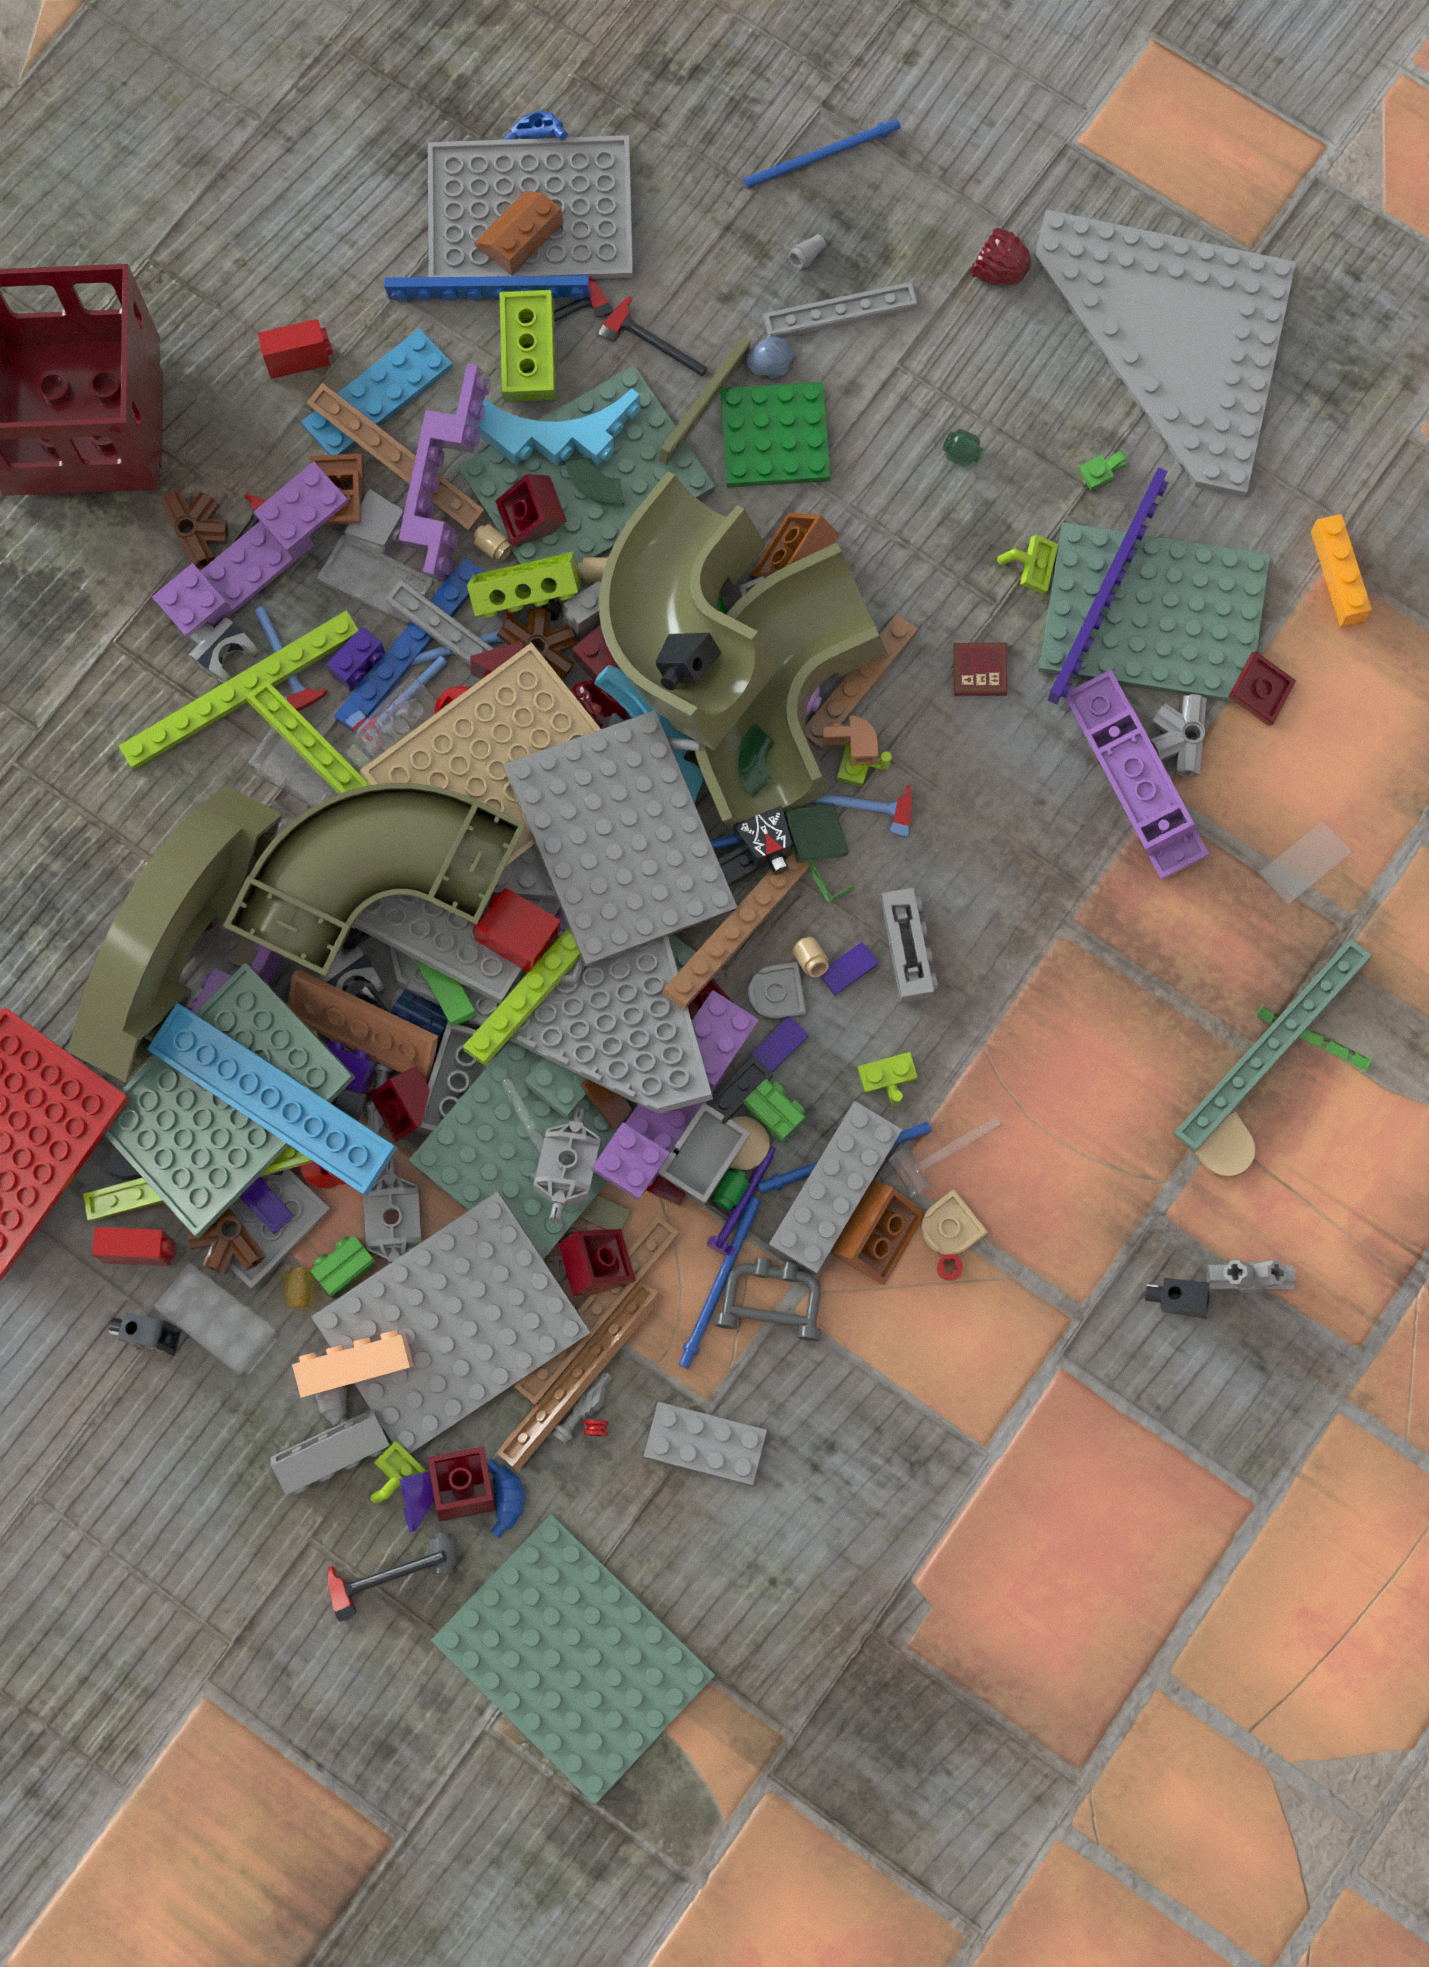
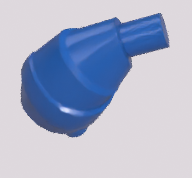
[503,111,568,141]
[487,1459,526,1538]

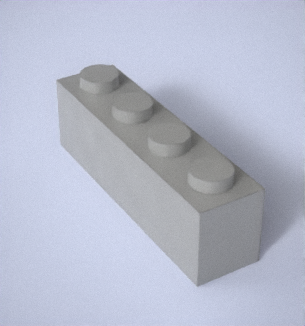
[271,1409,390,1495]

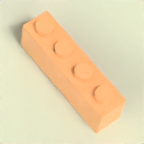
[292,1330,414,1397]

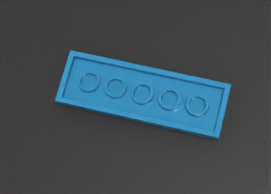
[301,328,453,455]

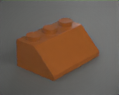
[474,191,563,275]
[749,513,840,580]
[831,1180,925,1285]

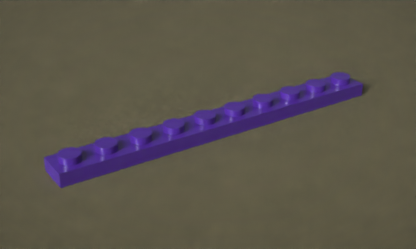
[1048,467,1169,705]

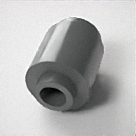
[428,1533,457,1575]

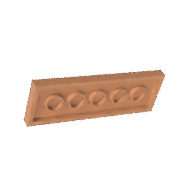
[288,969,438,1082]

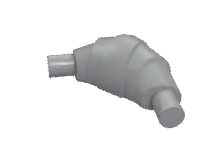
[315,1385,348,1427]

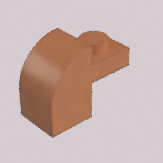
[823,716,878,765]

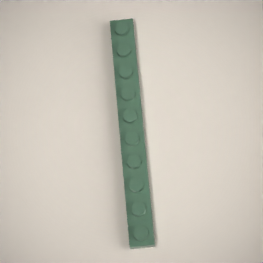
[1173,939,1372,1153]

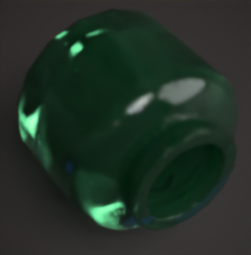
[942,428,983,467]

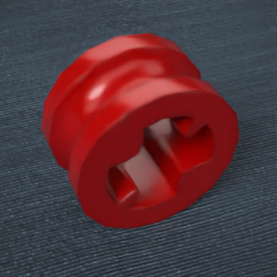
[937,1254,963,1281]
[583,1420,609,1437]

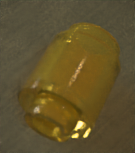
[284,1267,312,1308]

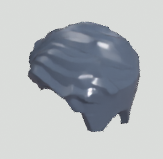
[747,337,794,380]

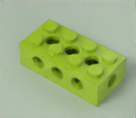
[500,290,556,402]
[467,551,582,618]

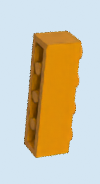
[1311,514,1372,627]

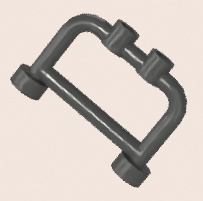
[714,1258,821,1342]

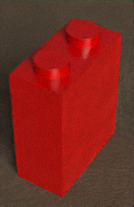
[257,319,333,379]
[473,887,561,972]
[92,1227,176,1266]

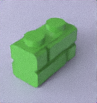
[743,1079,806,1144]
[310,1235,377,1299]

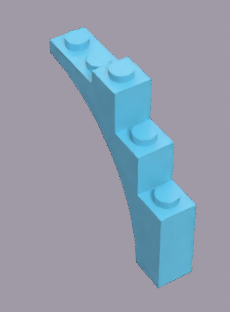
[478,388,641,466]
[594,665,704,803]

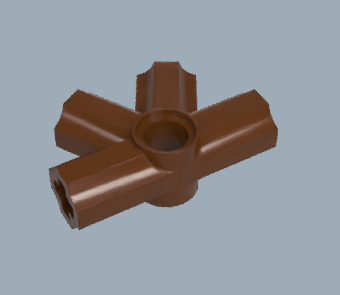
[160,491,229,569]
[497,608,577,681]
[187,1208,266,1274]

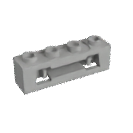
[881,888,938,1003]

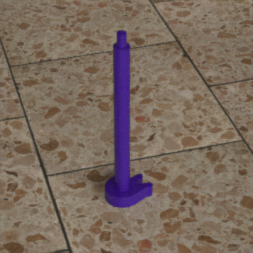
[706,1146,776,1256]

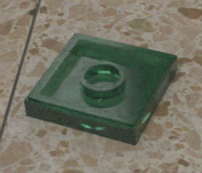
[784,804,849,863]

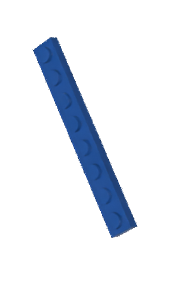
[384,275,591,301]
[334,557,485,734]

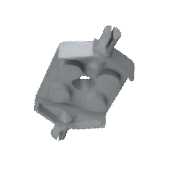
[534,1107,602,1223]
[363,1158,422,1263]

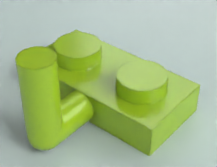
[997,534,1058,594]
[837,745,892,787]
[857,1052,918,1107]
[371,1441,431,1504]

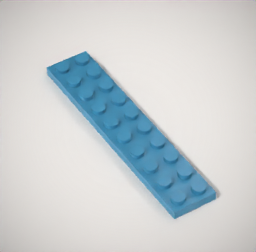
[147,1003,398,1195]

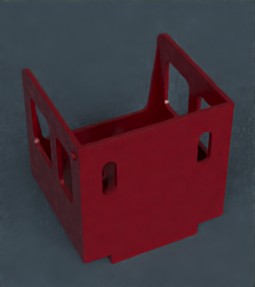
[0,264,163,496]

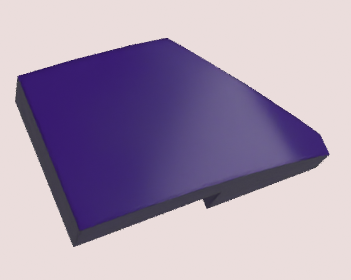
[399,1471,435,1532]

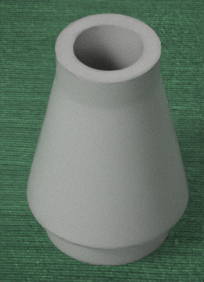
[788,234,826,269]

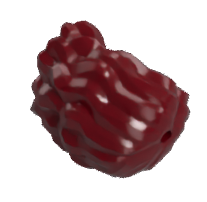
[972,228,1031,286]
[570,680,627,729]

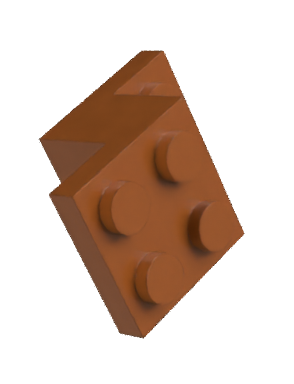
[310,454,364,525]

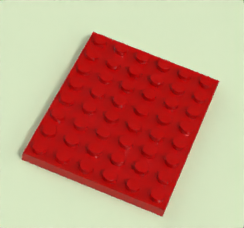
[0,1007,130,1281]

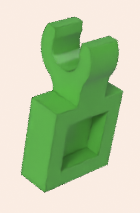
[1078,450,1127,491]

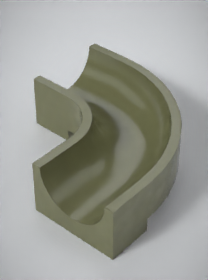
[599,471,779,750]
[692,542,888,834]
[223,783,526,976]
[68,785,283,1082]

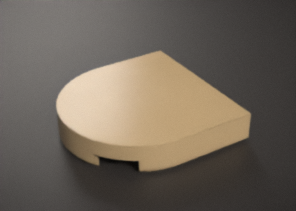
[1195,1111,1255,1177]
[921,1189,988,1256]

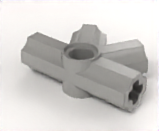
[1150,694,1207,778]
[1207,1260,1295,1293]

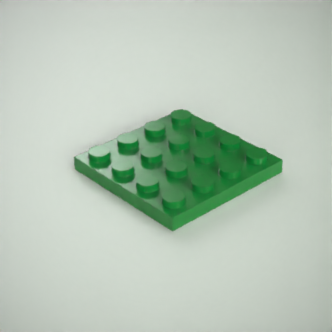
[720,382,830,488]

